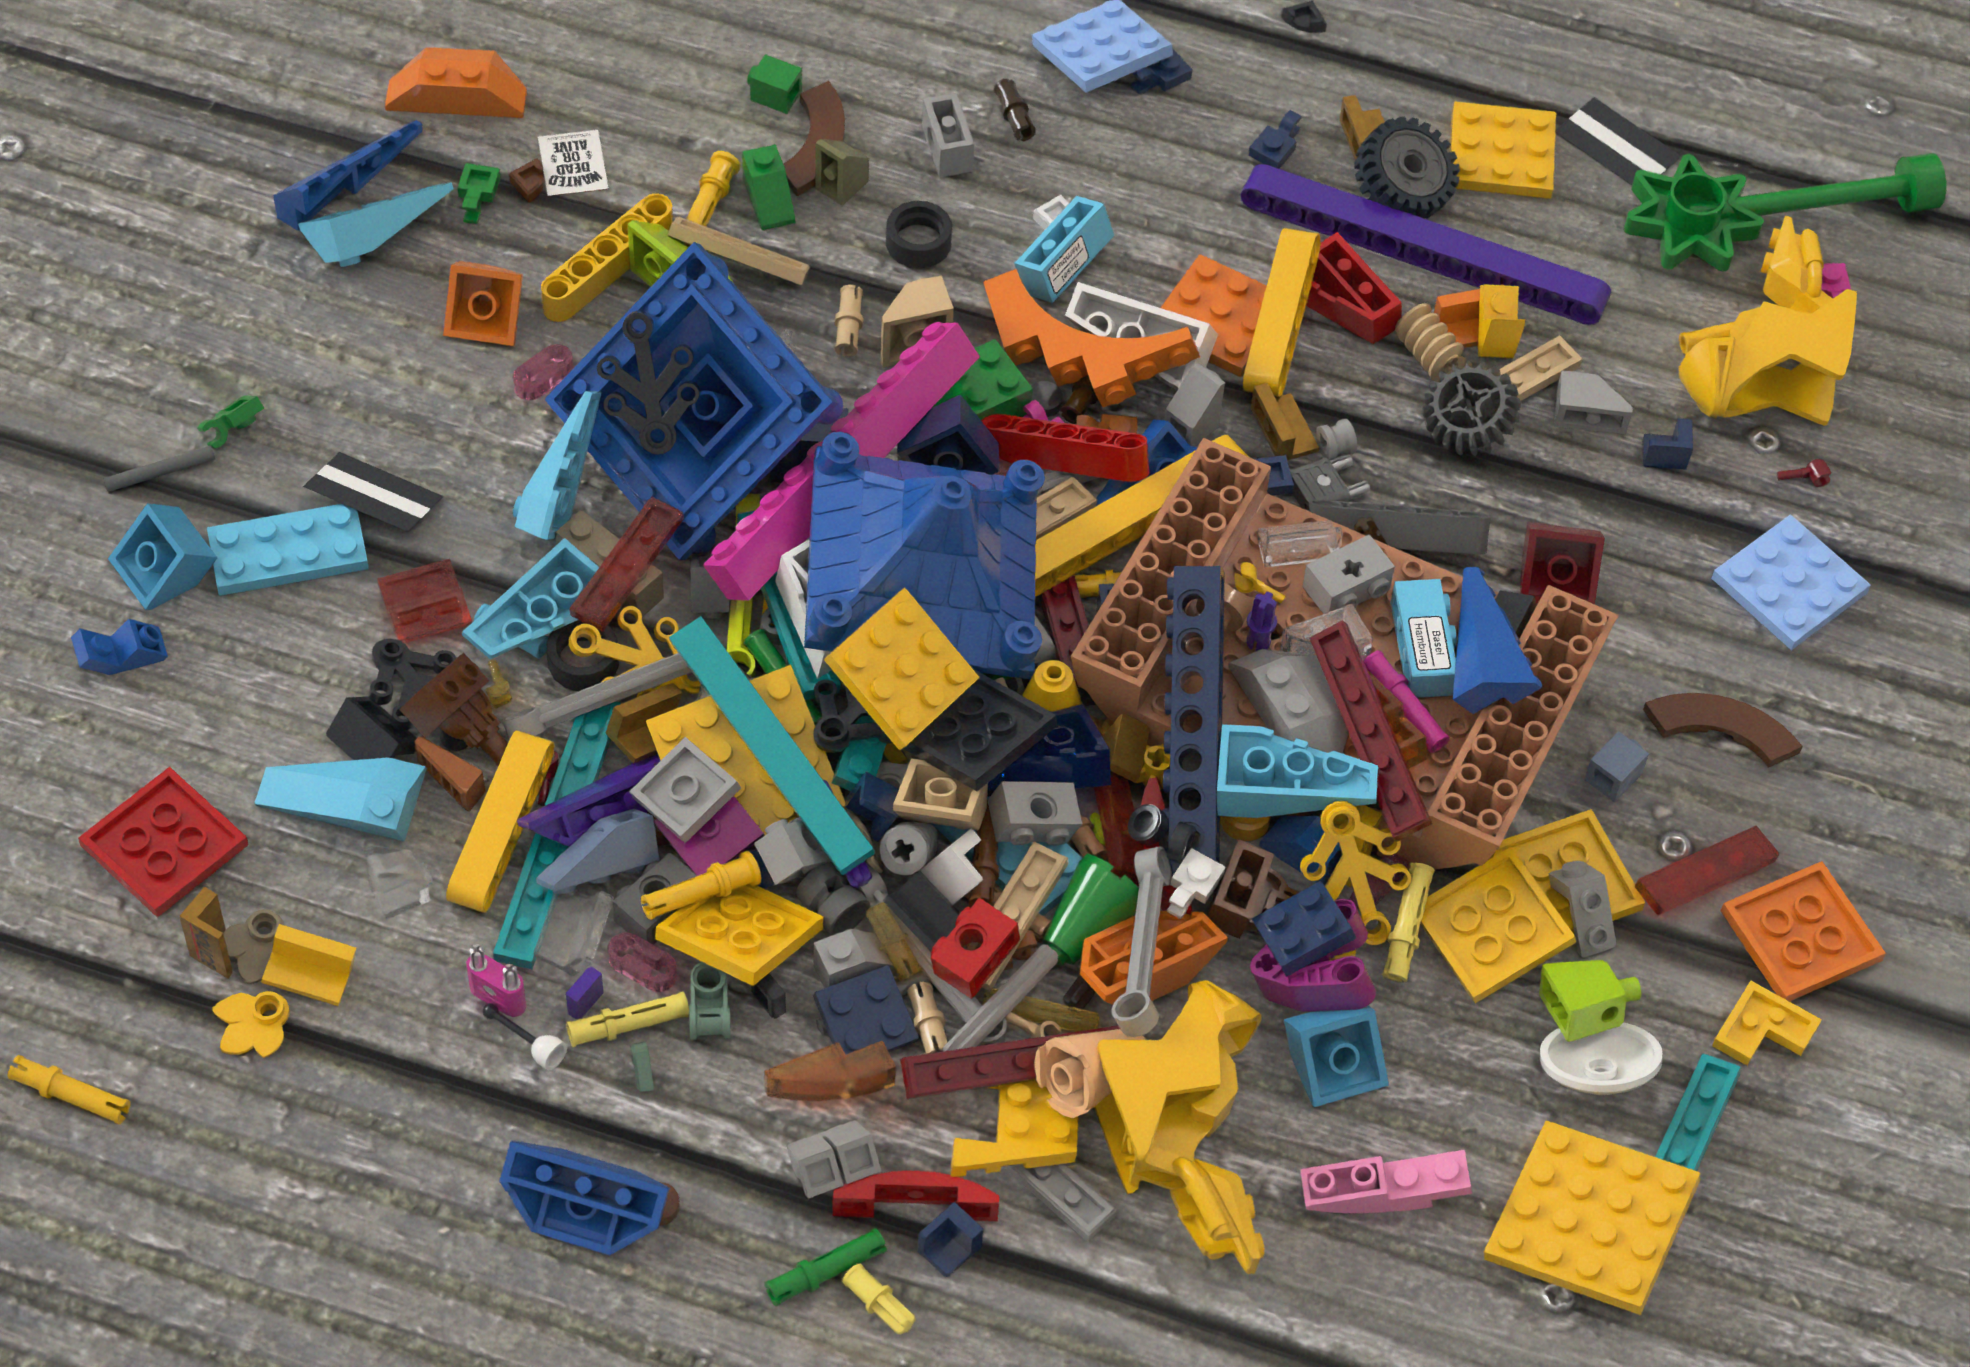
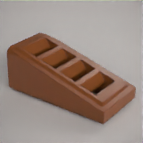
[414,736,486,812]

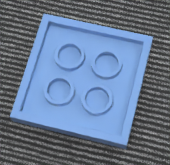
[1032,0,1173,93]
[1711,514,1871,650]

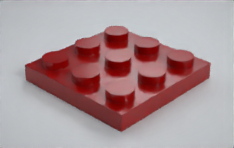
[78,766,249,918]

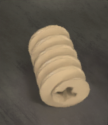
[1395,303,1466,382]

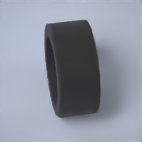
[886,200,952,268]
[546,617,619,691]

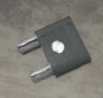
[1290,454,1370,511]

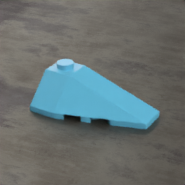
[299,182,454,267]
[513,391,601,540]
[462,538,621,659]
[1217,724,1378,818]
[254,757,427,842]

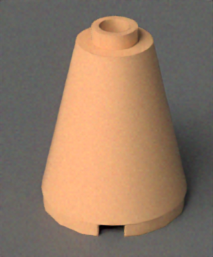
[1035,1029,1146,1118]

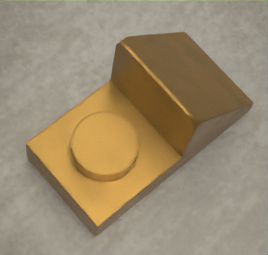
[1081,714,1149,783]

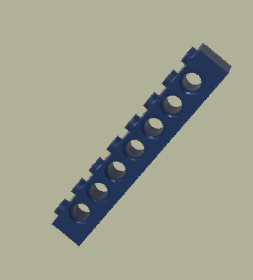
[1163,566,1225,877]

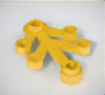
[569,606,705,698]
[1300,801,1412,945]

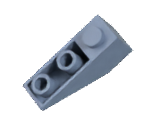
[536,809,660,894]

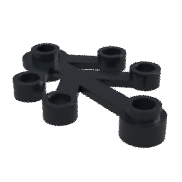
[597,311,700,454]
[369,639,468,751]
[813,679,893,753]

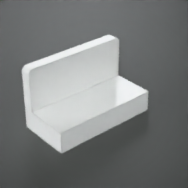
[907,828,983,905]

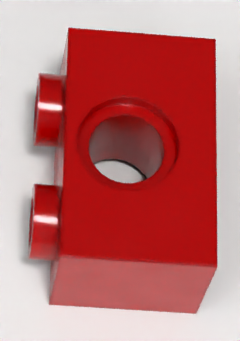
[930,898,1020,999]

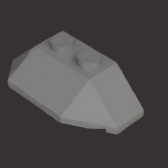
[1228,649,1349,754]

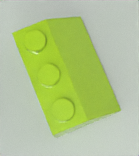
[628,220,734,287]

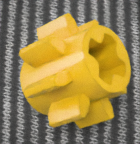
[1136,744,1170,790]

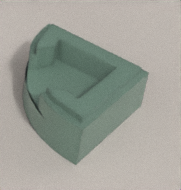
[630,1042,654,1092]

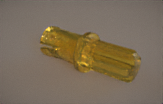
[866,902,923,981]

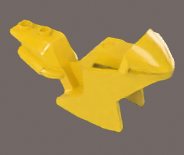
[1679,216,1857,426]
[1094,980,1265,1274]

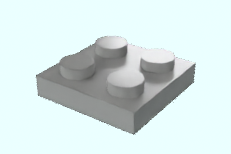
[629,737,741,843]

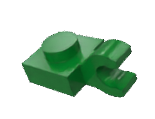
[457,163,500,224]
[197,395,264,448]

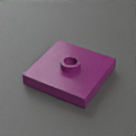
[654,796,765,876]

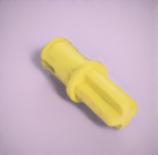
[842,1263,916,1335]

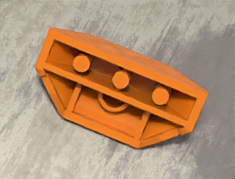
[385,47,527,118]
[1080,911,1228,1005]

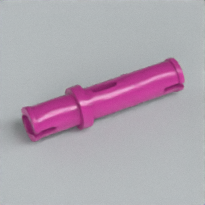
[1363,650,1450,753]

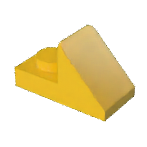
[1478,284,1525,359]

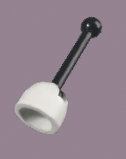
[483,1003,567,1071]

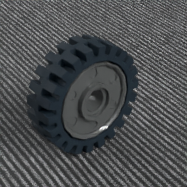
[1354,117,1460,219]

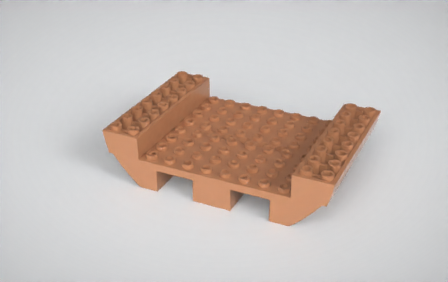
[1071,438,1619,870]

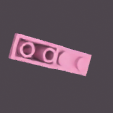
[1300,1150,1472,1213]

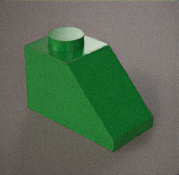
[742,144,795,230]

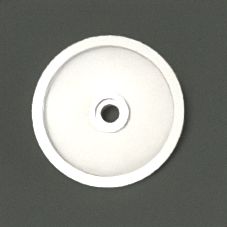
[1540,1022,1663,1095]

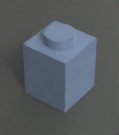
[1584,731,1649,802]

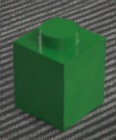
[747,54,802,114]

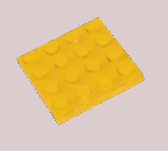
[645,665,847,845]
[1484,1120,1700,1315]

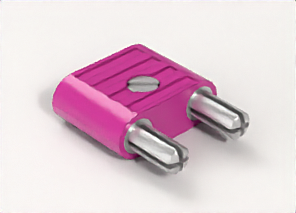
[466,945,526,1017]

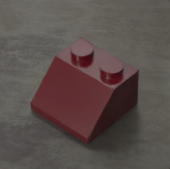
[1520,522,1605,604]

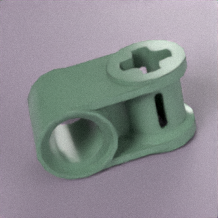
[689,961,731,1040]

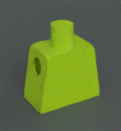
[1539,960,1641,1042]

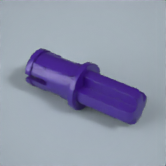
[1246,591,1277,652]

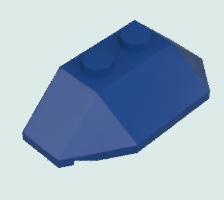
[499,1141,670,1255]

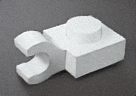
[1167,848,1226,919]

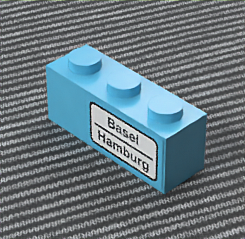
[1014,196,1114,303]
[1390,579,1457,698]

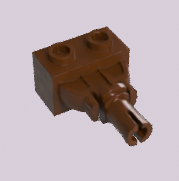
[399,652,508,766]
[1206,839,1300,939]

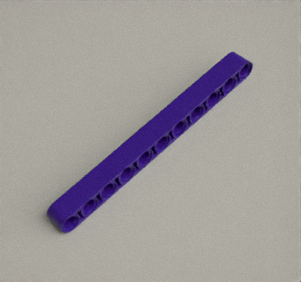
[1240,164,1611,325]

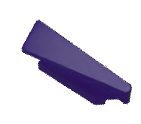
[517,754,661,847]

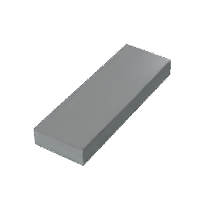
[1002,1164,1117,1242]

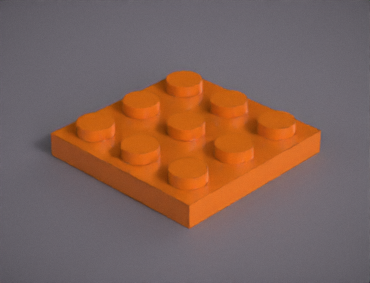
[1160,254,1267,377]
[1720,861,1886,1002]

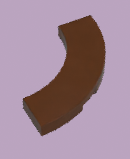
[783,80,845,196]
[1643,693,1803,768]

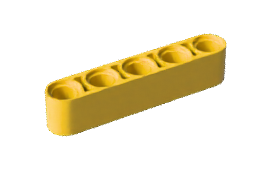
[541,193,673,322]
[1243,228,1321,397]
[446,730,555,913]

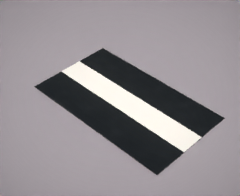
[1555,97,1681,185]
[303,452,443,532]

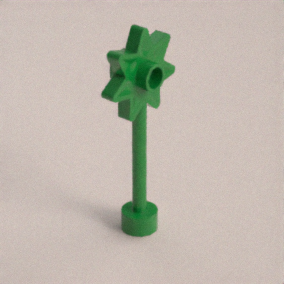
[1624,153,1947,272]

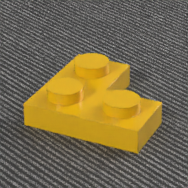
[1712,981,1822,1066]

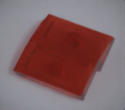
[377,558,472,643]

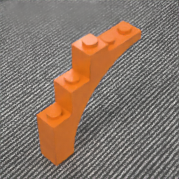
[983,269,1200,408]

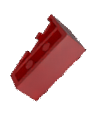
[1306,232,1402,344]

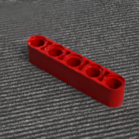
[981,414,1150,482]

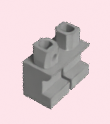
[786,1120,881,1198]

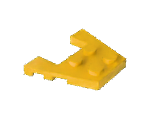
[951,1080,1078,1177]

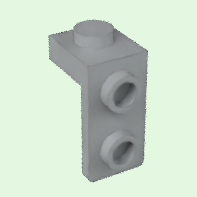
[1548,861,1616,958]

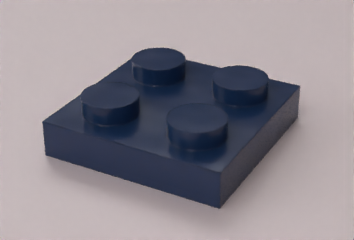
[1252,881,1356,977]
[813,965,919,1069]

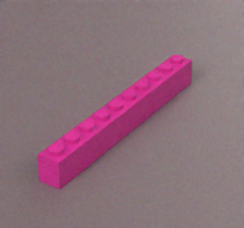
[703,322,980,601]

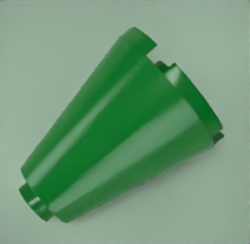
[1042,854,1139,966]

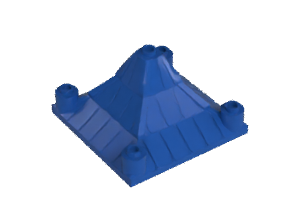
[544,242,843,560]
[804,432,1045,679]

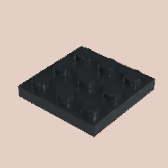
[903,668,1057,791]

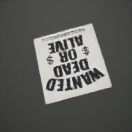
[538,130,608,196]

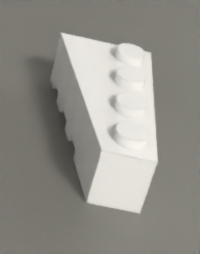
[1065,282,1218,391]

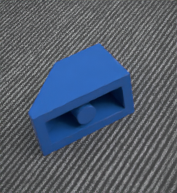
[1259,816,1342,885]

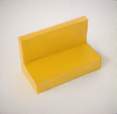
[261,924,356,1006]

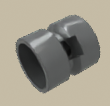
[796,862,870,936]

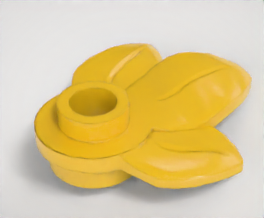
[212,991,290,1058]

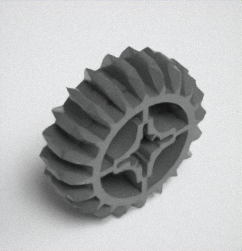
[1422,360,1521,457]

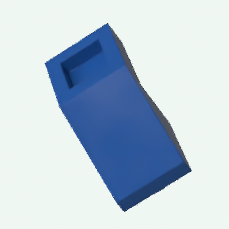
[71,619,168,675]

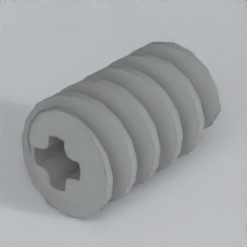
[880,820,938,875]

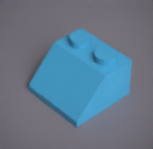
[108,503,217,610]
[1284,1006,1389,1107]

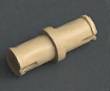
[835,285,863,357]
[907,982,948,1054]

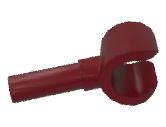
[1777,459,1831,487]
[538,751,559,806]

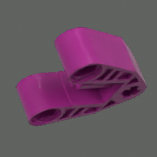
[1250,899,1376,1012]

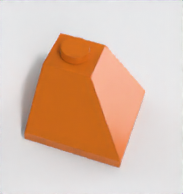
[443,261,523,346]

